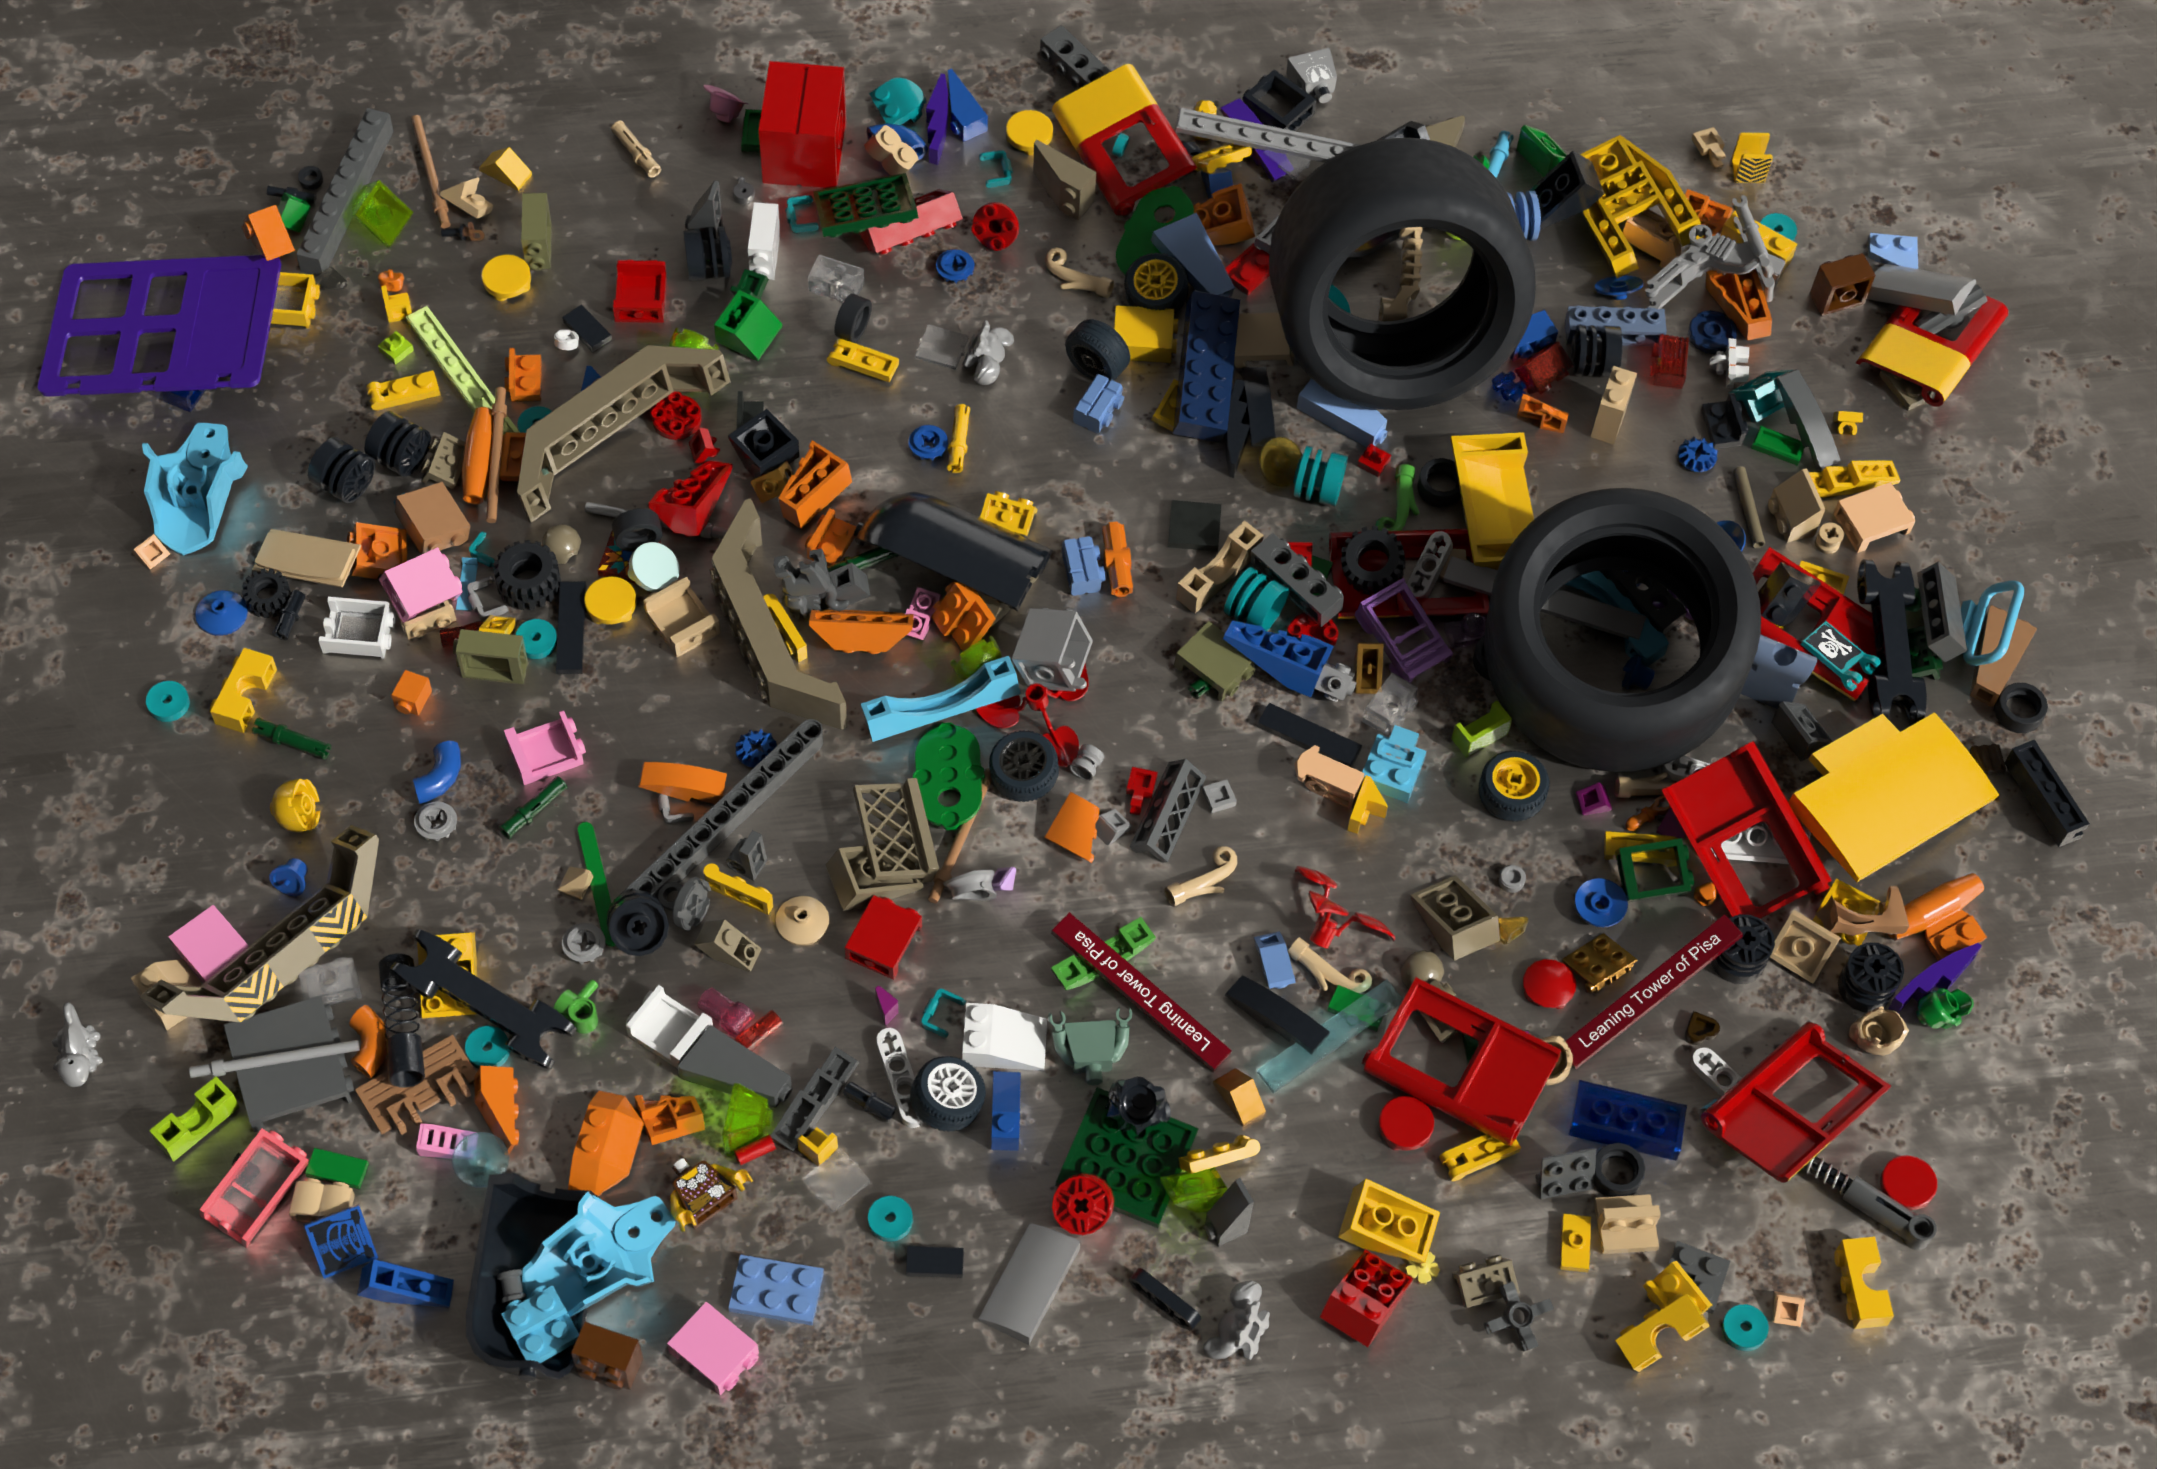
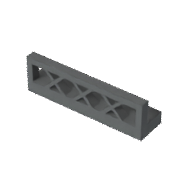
[1130,759,1206,863]

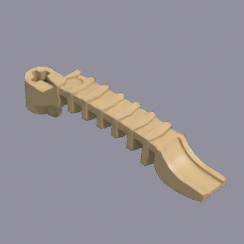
[1378,227,1423,321]

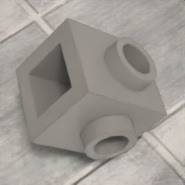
[1314,662,1357,702]

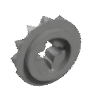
[414,802,458,842]
[562,923,606,964]

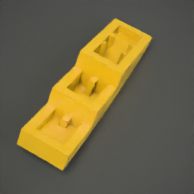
[1809,461,1901,498]

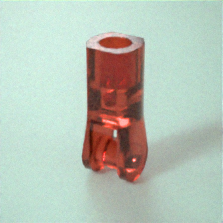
[439,621,484,648]
[735,1010,783,1051]

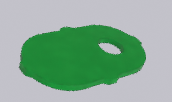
[1116,186,1195,275]
[913,722,985,830]

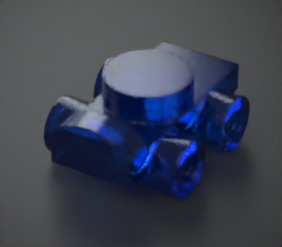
[1491,371,1526,403]

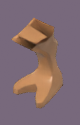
[1816,886,1909,936]

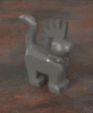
[773,549,849,620]

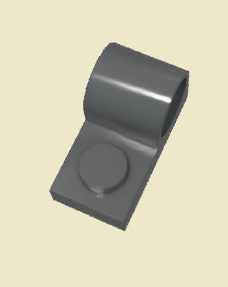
[726,831,768,881]

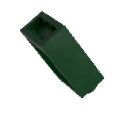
[1615,838,1694,903]

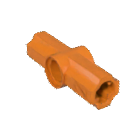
[1102,522,1133,597]

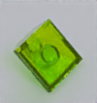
[352,180,413,248]
[722,1083,773,1156]
[1160,1167,1227,1213]

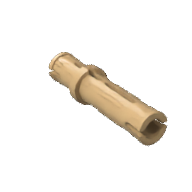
[611,121,661,178]

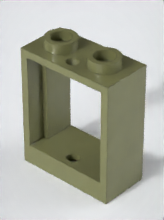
[521,193,552,270]
[453,629,528,684]

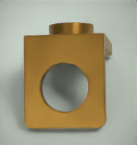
[751,461,794,503]

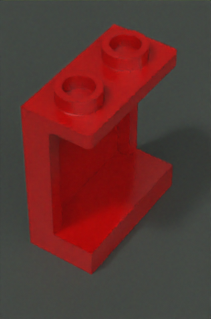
[613,259,667,323]
[845,895,922,980]

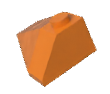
[1165,183,1256,246]

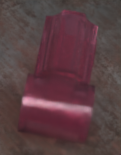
[698,987,755,1038]

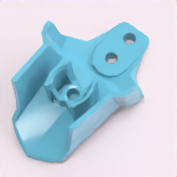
[142,423,248,555]
[522,1191,676,1317]

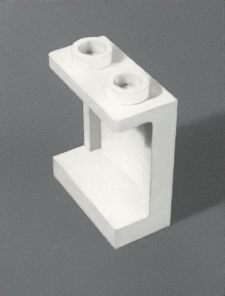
[626,985,713,1069]

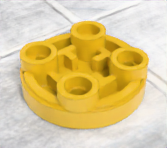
[1006,110,1053,155]
[481,254,531,301]
[584,576,636,624]

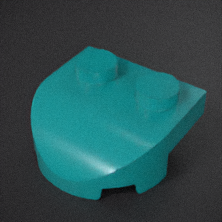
[869,78,926,125]

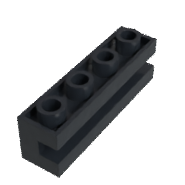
[2004,739,2090,847]

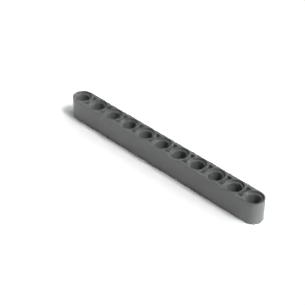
[619,719,824,924]

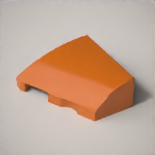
[1685,189,1733,238]
[1517,394,1568,434]
[1045,792,1100,863]
[634,1095,705,1145]

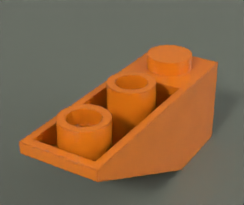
[474,1066,519,1155]

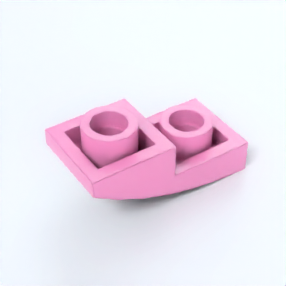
[905,587,942,641]

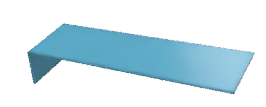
[456,557,478,610]

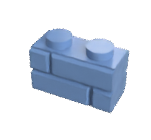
[1073,374,1124,434]
[1062,536,1105,596]

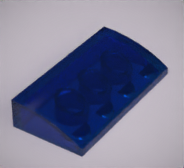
[1569,1080,1687,1161]

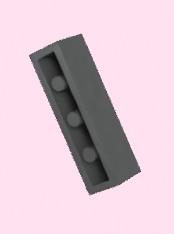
[1917,562,1967,662]

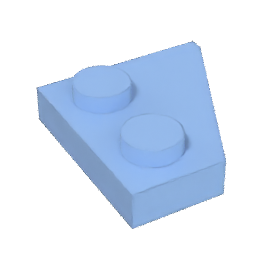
[1868,233,1918,269]

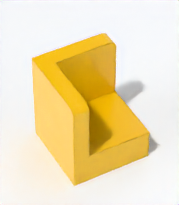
[381,285,412,323]
[797,1127,838,1167]

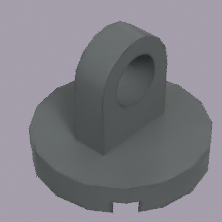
[658,877,711,931]

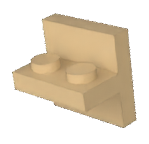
[1770,910,1841,984]
[1594,1194,1661,1254]

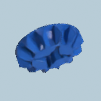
[936,249,974,284]
[909,425,948,461]
[1678,436,1718,472]
[736,729,777,768]

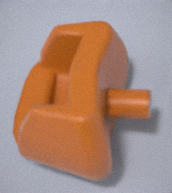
[378,269,404,292]
[1694,882,1719,906]

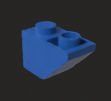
[1510,310,1559,362]

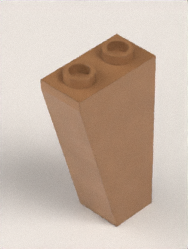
[1970,605,2037,707]

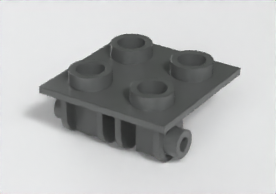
[1535,1148,1596,1199]

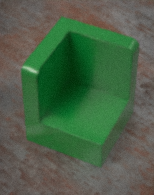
[277,192,311,232]

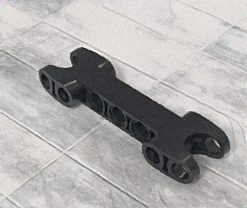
[1857,559,1927,723]
[390,929,577,1070]

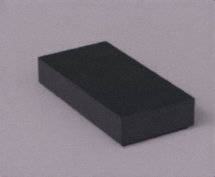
[562,304,612,352]
[906,1246,964,1278]

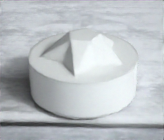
[554,330,579,350]

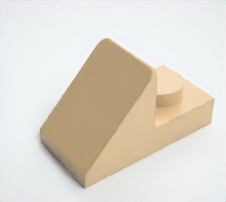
[440,177,494,218]

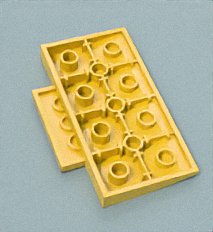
[1788,712,1999,882]

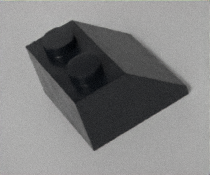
[728,409,800,478]
[1758,562,1821,626]

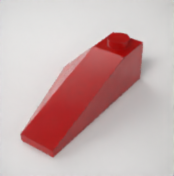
[648,461,733,537]

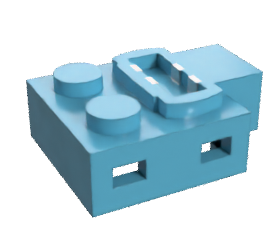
[1362,725,1427,803]

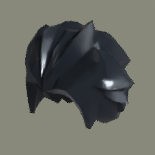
[1105,1077,1171,1135]

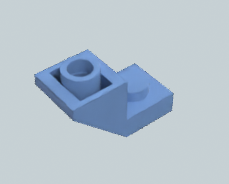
[1254,931,1296,989]

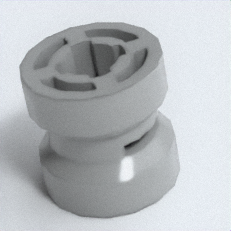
[1070,744,1105,780]

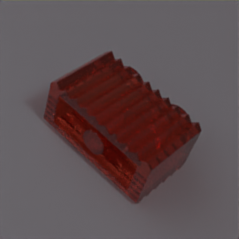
[1650,334,1689,389]
[1515,341,1574,394]

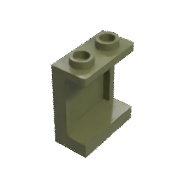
[1174,621,1255,702]

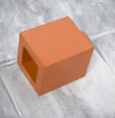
[391,670,432,716]

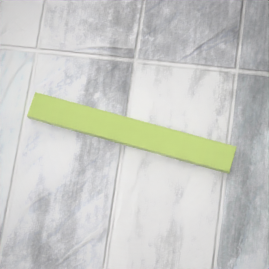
[406,306,520,434]

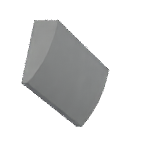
[1867,264,1976,315]
[978,1223,1080,1345]

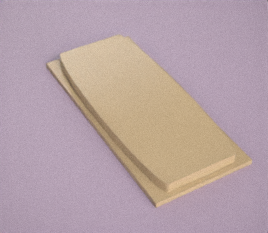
[252,529,361,588]

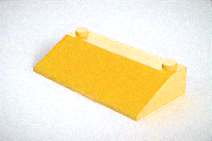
[1450,432,1534,570]

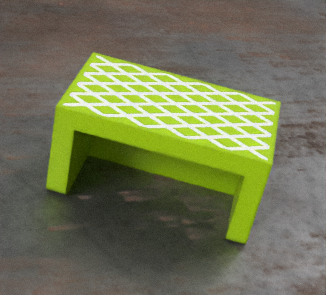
[1451,701,1512,758]

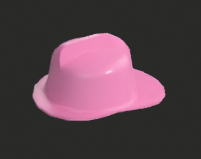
[703,85,748,123]

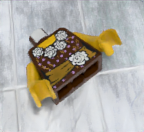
[670,1158,753,1232]

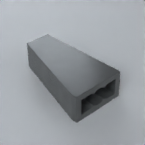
[677,1025,792,1108]

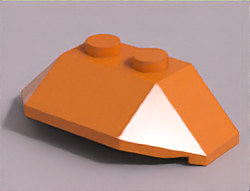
[809,610,914,654]
[568,1091,644,1197]

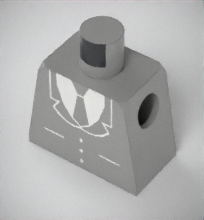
[1286,48,1337,103]

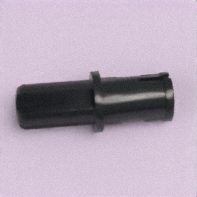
[272,590,305,640]
[843,1082,897,1122]

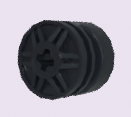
[683,226,732,281]
[1571,324,1622,377]
[364,411,431,477]
[308,437,376,503]
[1711,914,1775,984]
[1837,942,1904,1012]

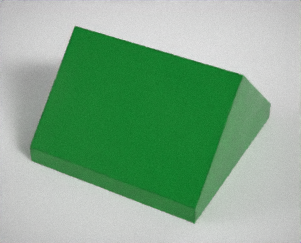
[1516,125,1567,177]

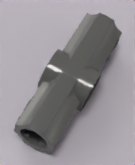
[1913,284,1988,334]

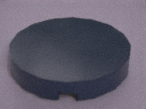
[1688,310,1737,354]

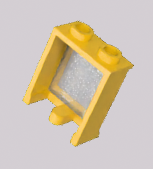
[271,272,320,329]

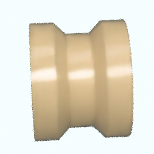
[1815,523,1844,554]

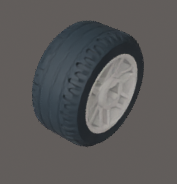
[910,1056,986,1132]

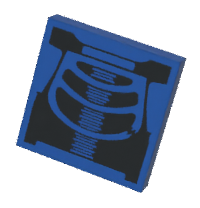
[304,1204,378,1279]

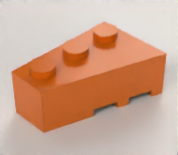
[241,205,295,261]
[1705,269,1772,341]
[778,440,852,529]

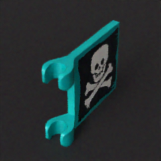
[1801,621,1881,691]

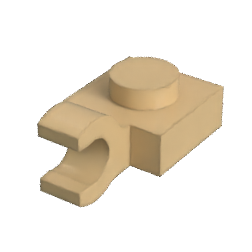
[1692,127,1726,169]

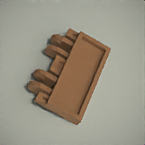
[355,1035,477,1135]

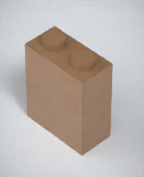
[395,482,470,555]

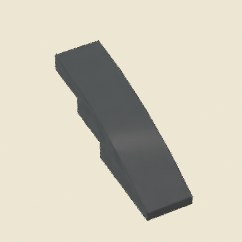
[1776,369,1841,470]
[770,1046,860,1152]

